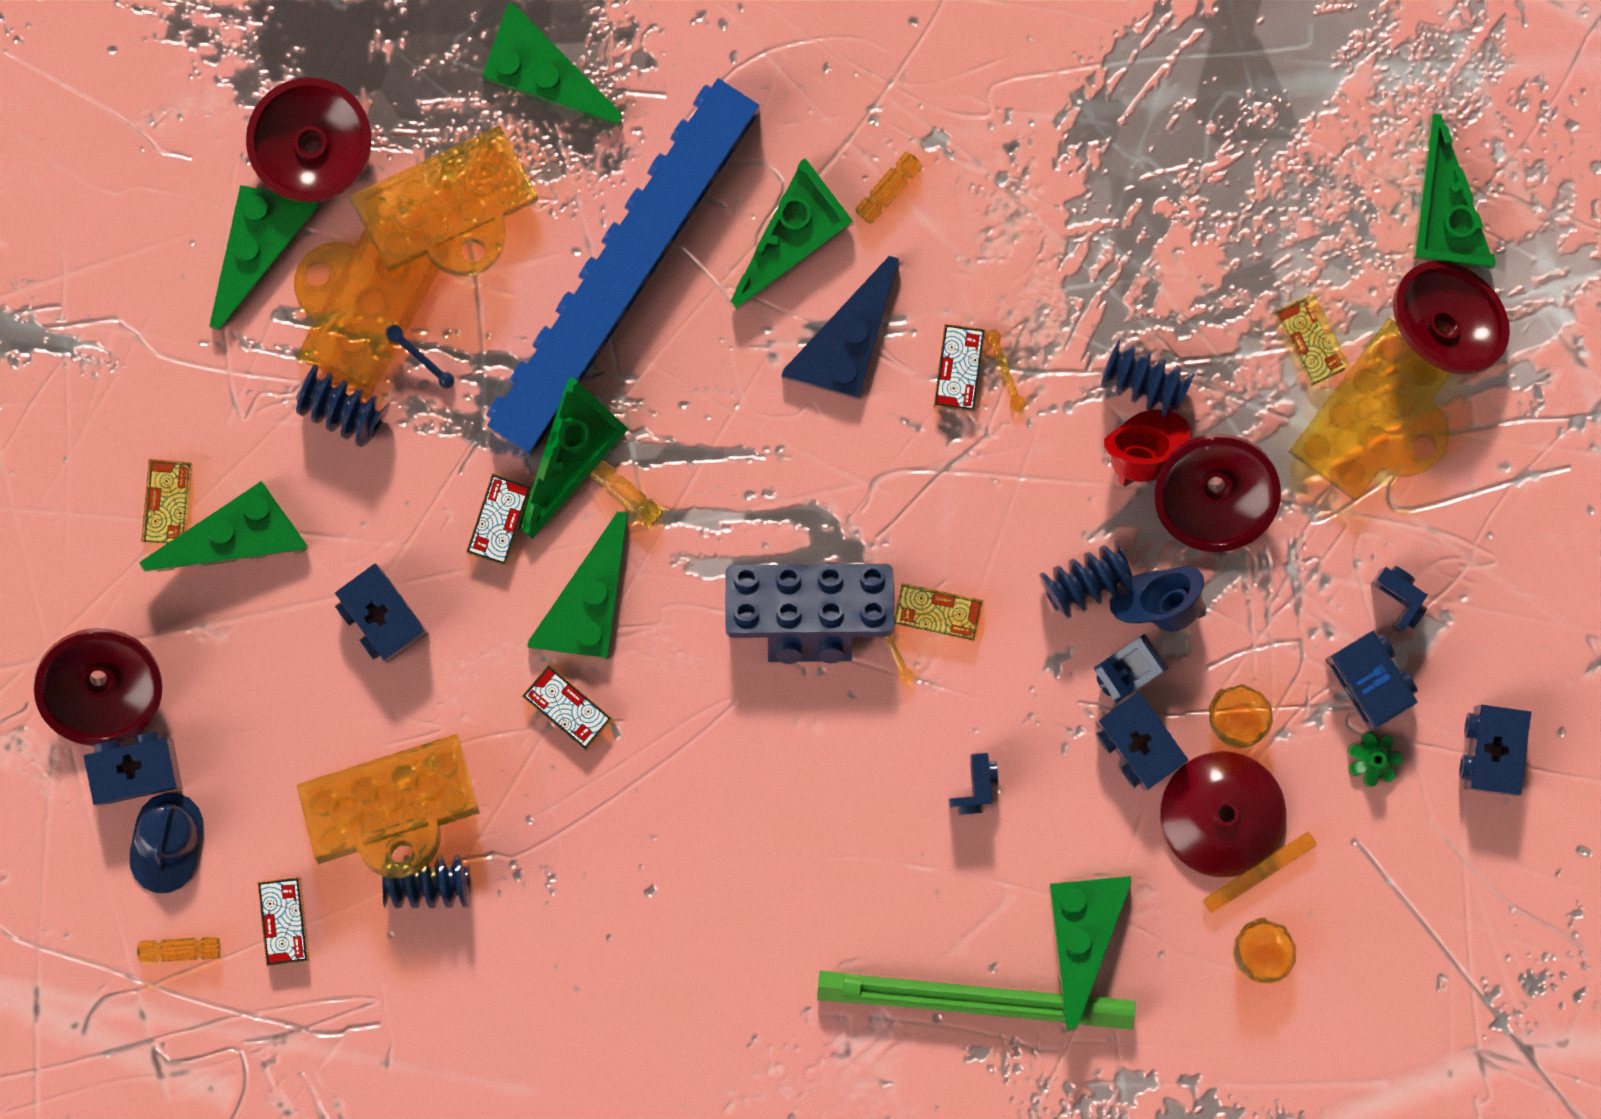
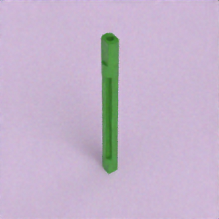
[817,971,1136,1029]

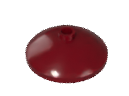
[246,77,372,203]
[1393,261,1510,375]
[1154,434,1281,552]
[34,628,162,746]
[1160,751,1286,877]

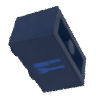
[1325,630,1418,730]

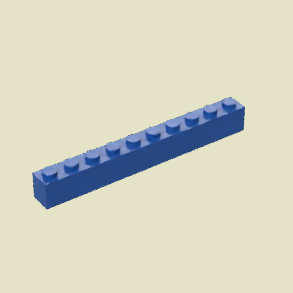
[486,78,760,457]

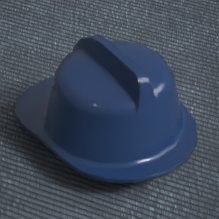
[1109,566,1206,632]
[130,793,203,893]

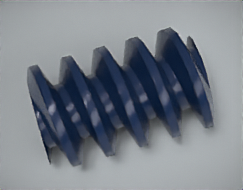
[1101,337,1195,418]
[296,364,390,447]
[1039,540,1133,618]
[382,855,471,909]

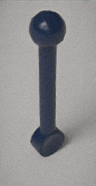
[385,325,455,389]

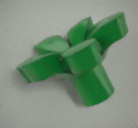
[1347,731,1402,787]

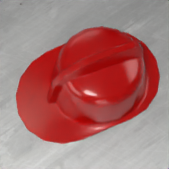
[1103,409,1191,487]

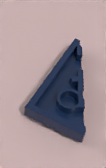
[781,256,899,399]

